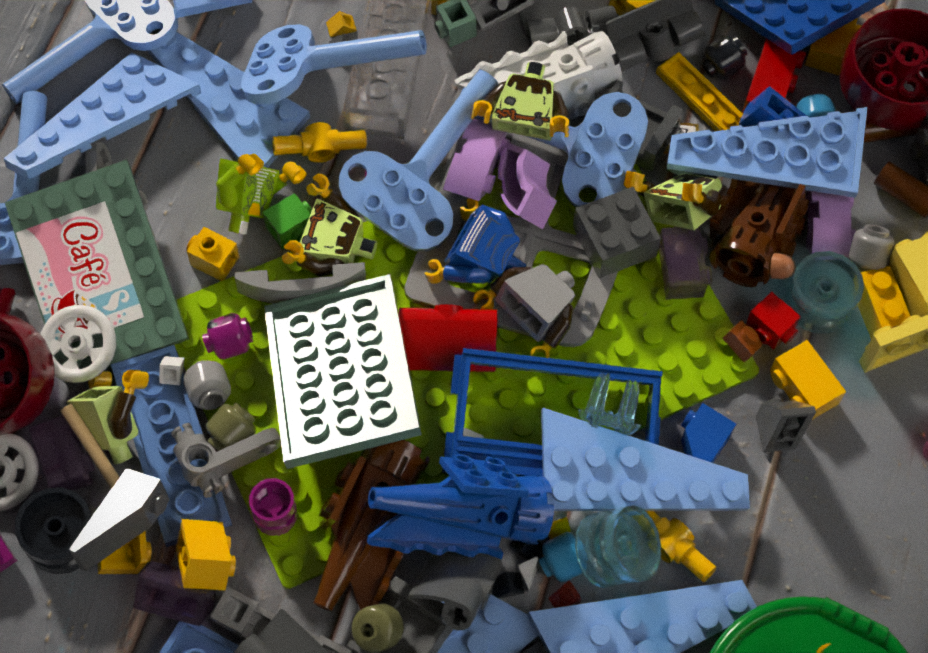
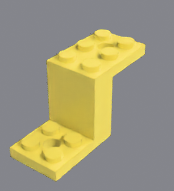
[859,232,928,373]

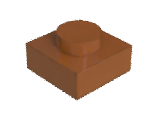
[722,320,763,362]

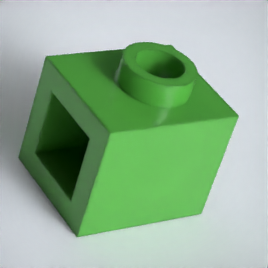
[263,193,312,249]

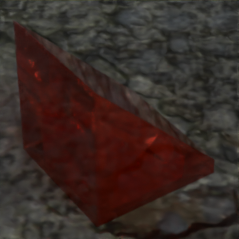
[548,580,581,608]

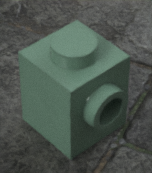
[434,0,477,47]

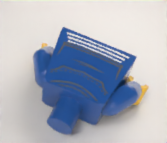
[424,198,526,284]

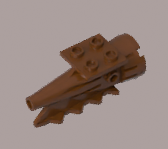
[709,179,809,288]
[313,440,430,612]

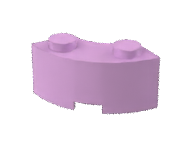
[443,118,510,201]
[498,142,557,229]
[805,190,856,258]

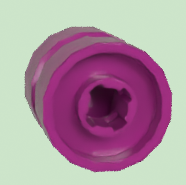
[249,478,297,536]

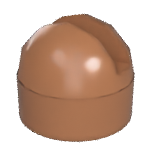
[770,253,796,279]

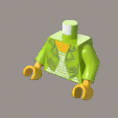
[216,153,307,234]

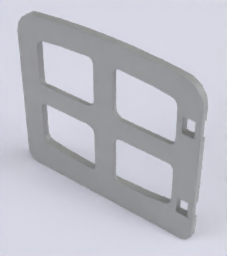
[405,132,638,347]

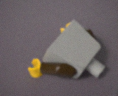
[473,264,575,358]

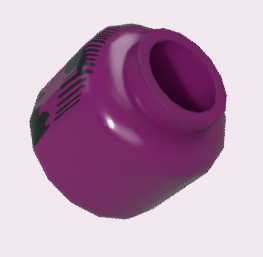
[202,313,254,360]

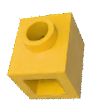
[187,227,240,281]

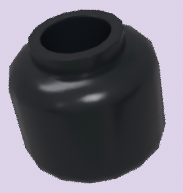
[701,35,748,80]

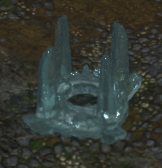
[578,372,641,435]

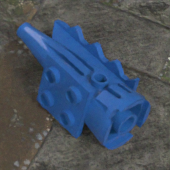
[367,454,554,559]

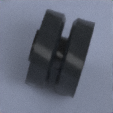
[15,487,93,574]

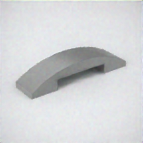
[235,262,366,304]
[210,586,351,653]

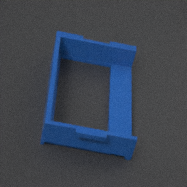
[442,348,663,476]

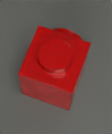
[746,291,801,350]

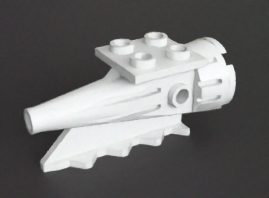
[454,31,622,120]

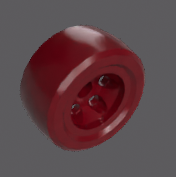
[840,8,928,131]
[0,312,55,436]

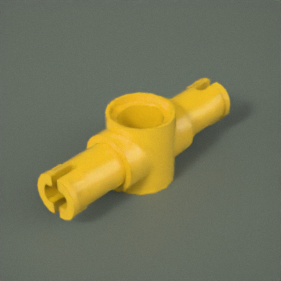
[272,122,367,163]
[627,511,717,583]

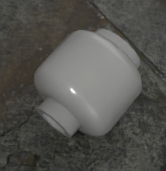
[849,225,895,272]
[184,360,231,410]

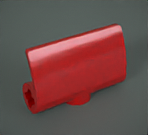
[399,304,498,372]

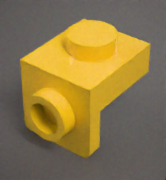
[97,531,152,574]

